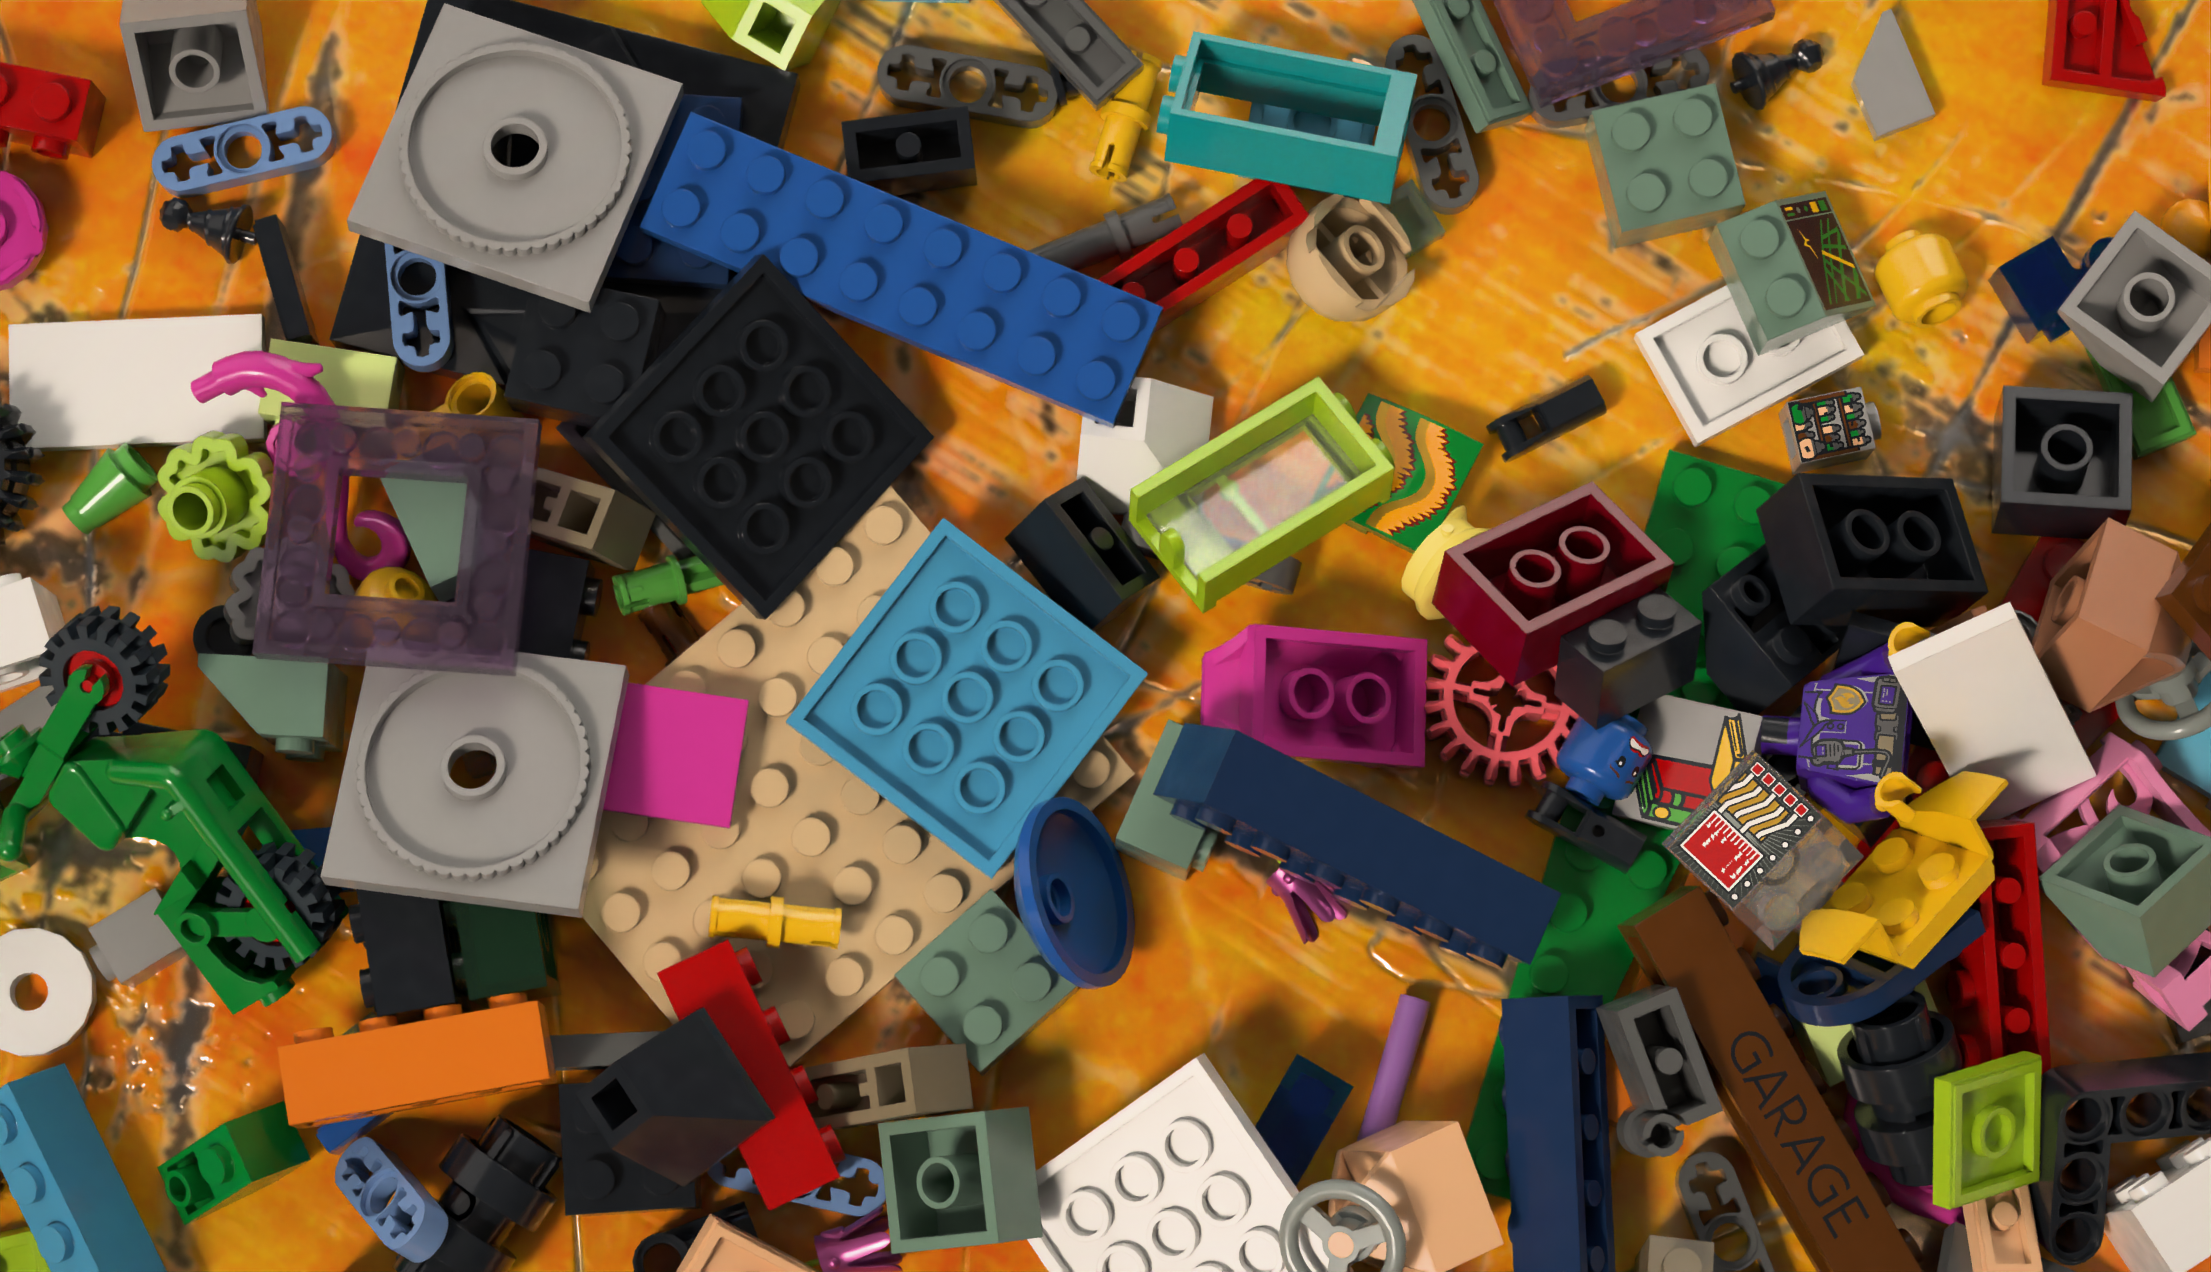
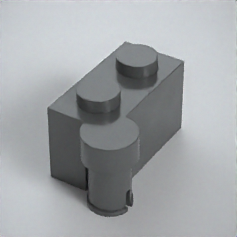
[1596,984,1723,1158]

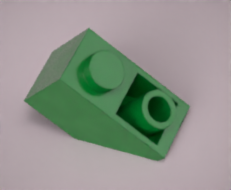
[157,1101,311,1225]

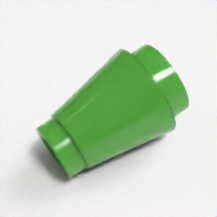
[62,443,158,535]

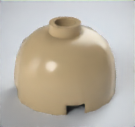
[1286,194,1415,322]

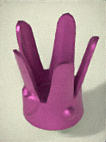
[1266,860,1353,944]
[805,1205,903,1272]

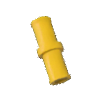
[1089,50,1163,182]
[708,895,842,950]

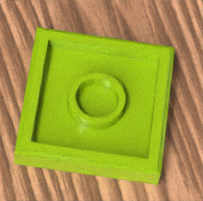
[1933,1051,2042,1210]

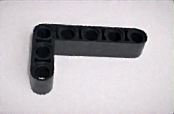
[2029,1052,2211,1265]

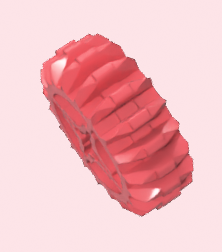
[1424,634,1579,788]

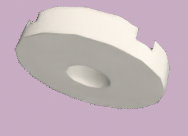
[0,928,97,1057]

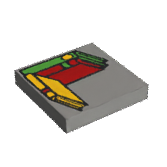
[1612,695,1763,833]

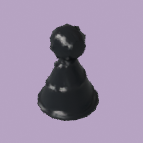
[1730,39,1824,110]
[159,197,257,264]

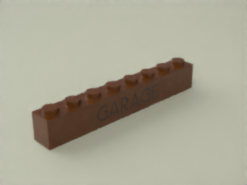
[1617,886,1924,1272]

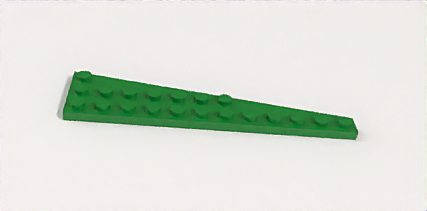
[1465,450,1785,1201]

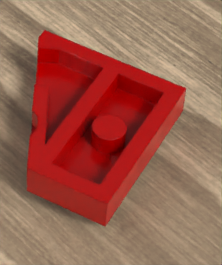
[2042,0,2166,102]

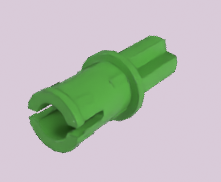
[612,554,724,616]

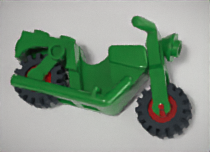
[0,605,349,1015]

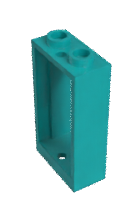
[1156,31,1417,204]

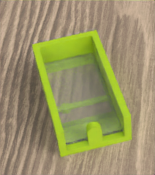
[1129,376,1395,613]

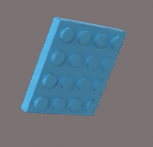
[786,518,1148,880]

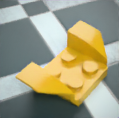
[1799,771,2009,969]

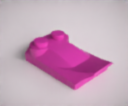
[1200,624,1427,769]

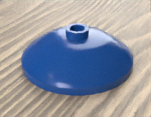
[1014,797,1135,990]

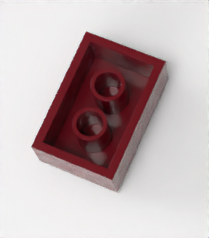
[1432,481,1674,687]

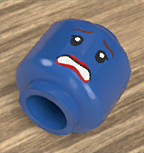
[1556,714,1653,806]

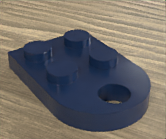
[1778,907,1986,1027]

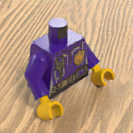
[1761,622,1931,824]

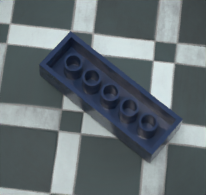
[1153,723,1561,969]

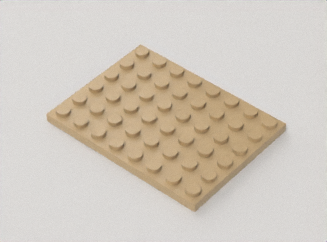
[582,485,1135,1067]

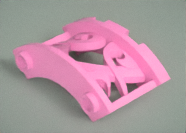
[2009,732,2211,1032]

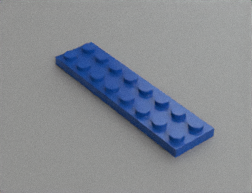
[640,112,1163,428]

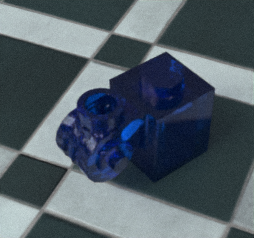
[1988,236,2113,344]

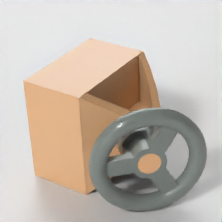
[1279,1121,1504,1272]

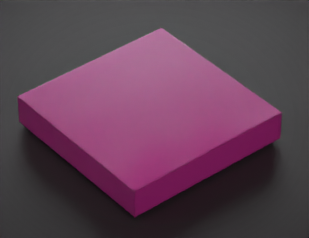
[603,682,749,829]

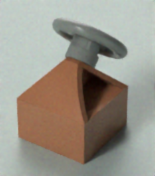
[2031,517,2211,741]

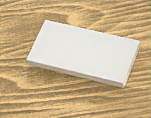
[8,314,268,452]
[1888,602,2097,821]

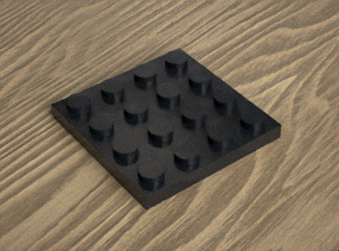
[582,254,934,620]

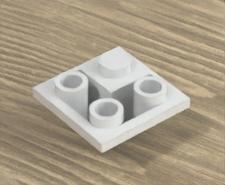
[1077,377,1214,515]

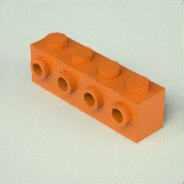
[277,992,558,1129]

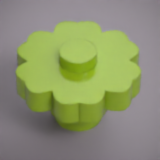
[157,430,283,563]

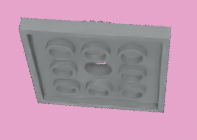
[347,3,684,313]
[320,634,629,918]

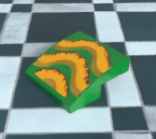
[1310,393,1484,554]

